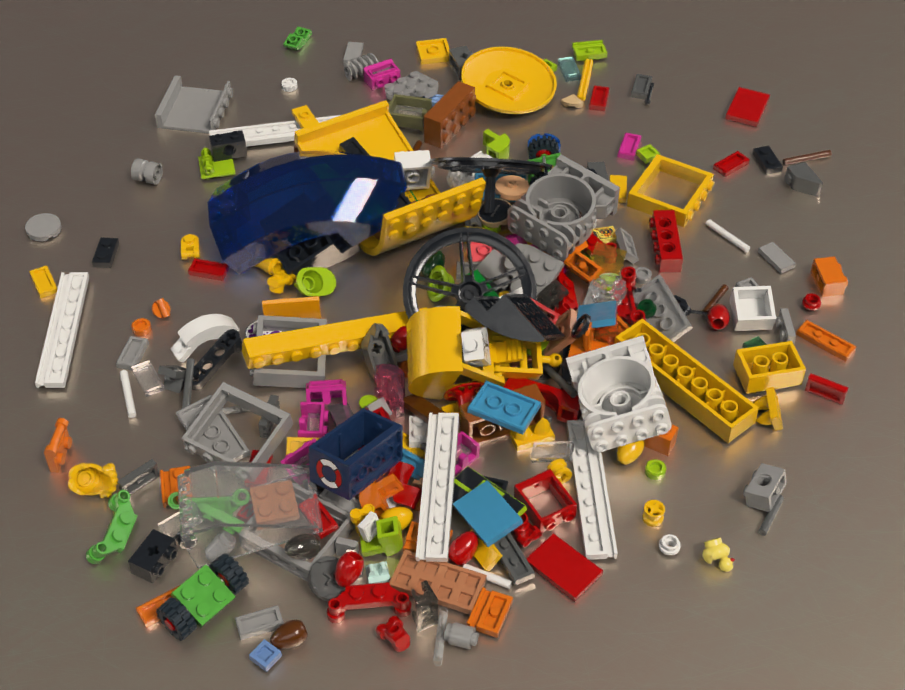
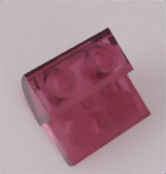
[373,364,405,418]

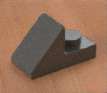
[158,365,186,393]

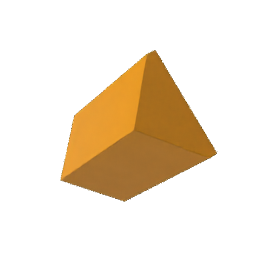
[262,296,321,319]

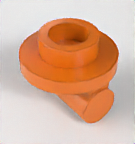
[152,298,170,318]

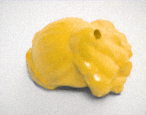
[68,463,118,498]

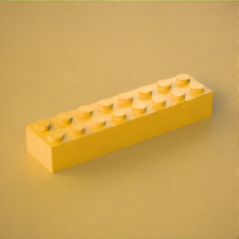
[614,319,759,443]

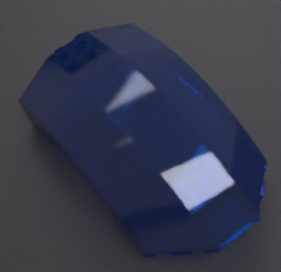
[207,150,407,275]

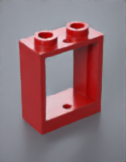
[514,469,577,532]

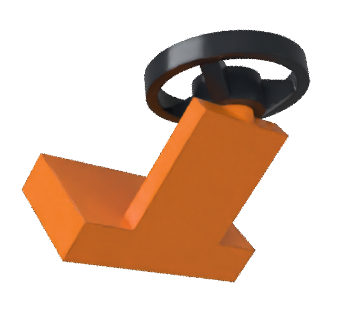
[568,314,594,357]

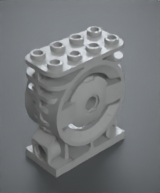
[507,155,620,261]

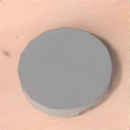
[25,213,62,241]

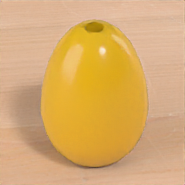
[617,440,644,465]
[379,507,413,530]

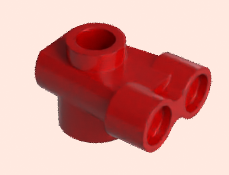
[513,513,543,547]
[376,616,410,652]

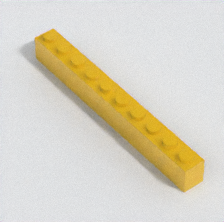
[242,307,427,369]

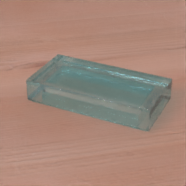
[558,57,581,82]

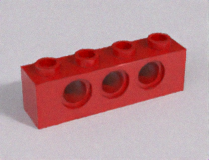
[649,210,683,273]

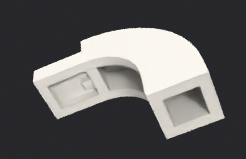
[171,314,240,363]

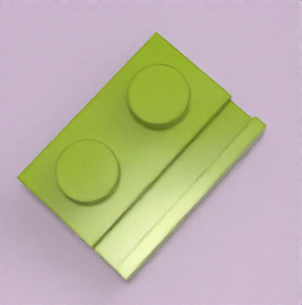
[572,40,607,61]

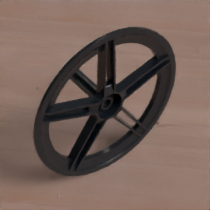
[429,157,553,213]
[403,227,537,355]

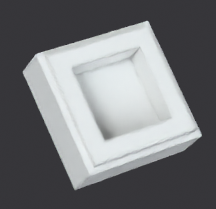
[357,511,379,543]

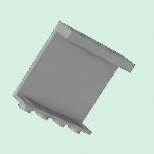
[155,75,233,134]

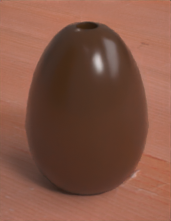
[270,619,308,650]

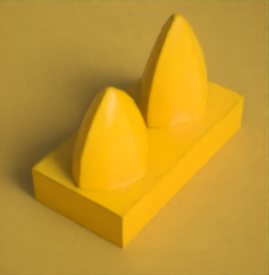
[753,387,783,431]
[510,417,555,451]

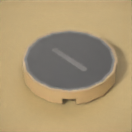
[478,198,512,228]

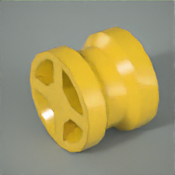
[547,459,572,484]
[642,500,665,527]

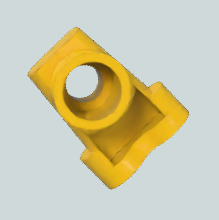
[267,270,297,293]
[350,504,375,536]

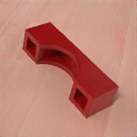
[503,378,582,423]

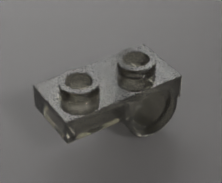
[537,279,569,318]

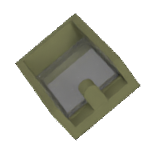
[388,94,432,133]

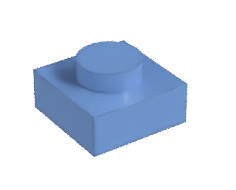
[249,639,282,672]

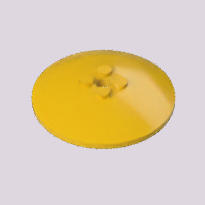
[461,47,557,114]

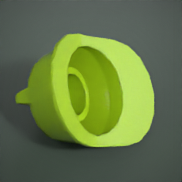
[294,267,336,296]

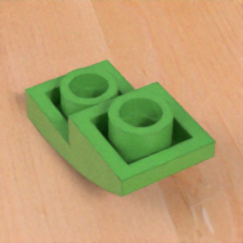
[283,27,312,50]

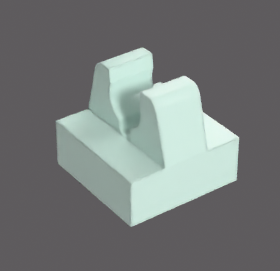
[365,561,391,584]

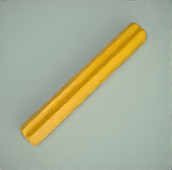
[577,59,593,102]

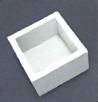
[729,286,776,331]

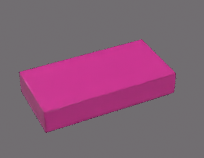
[617,133,642,161]

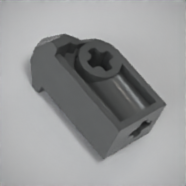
[361,323,399,379]

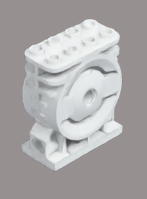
[566,336,672,452]

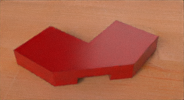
[388,461,422,510]

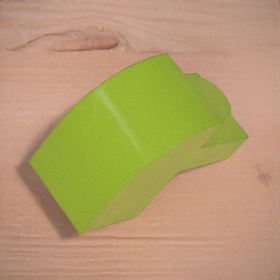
[483,129,510,159]
[360,516,403,557]

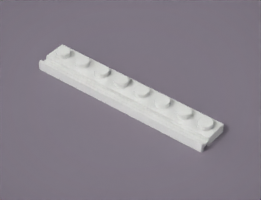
[209,115,341,147]
[35,272,89,388]
[416,413,459,562]
[567,420,618,560]

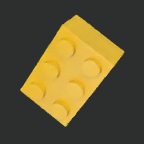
[733,341,806,394]

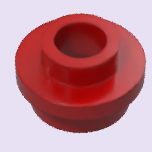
[802,293,821,311]

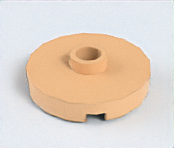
[495,175,530,201]

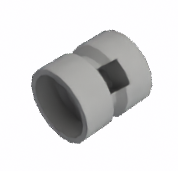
[131,158,163,185]

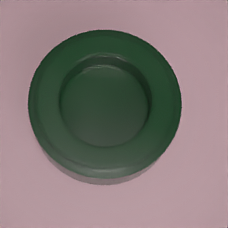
[637,299,657,319]

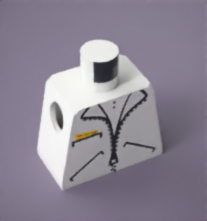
[461,327,491,367]

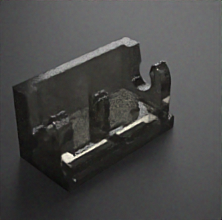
[411,580,438,632]

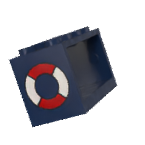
[309,408,403,501]

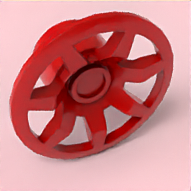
[444,382,483,412]

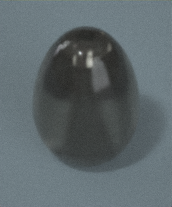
[285,533,321,560]

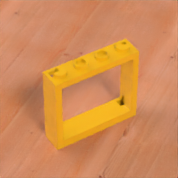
[627,154,715,227]

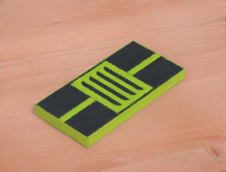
[453,466,527,516]

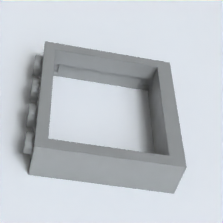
[250,315,327,388]
[181,382,293,482]
[239,480,355,582]

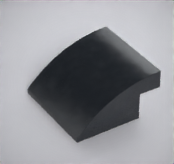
[260,193,362,275]
[463,294,566,342]

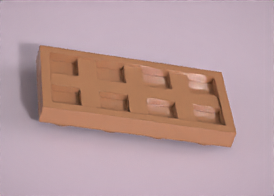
[390,550,487,615]

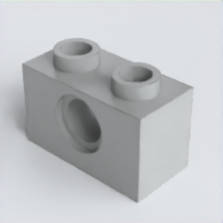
[743,463,787,512]

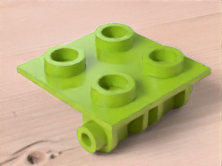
[198,148,236,179]

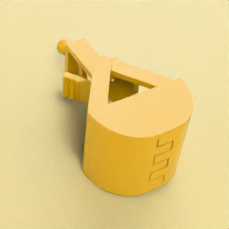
[406,306,562,400]

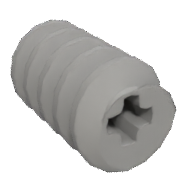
[344,53,379,81]

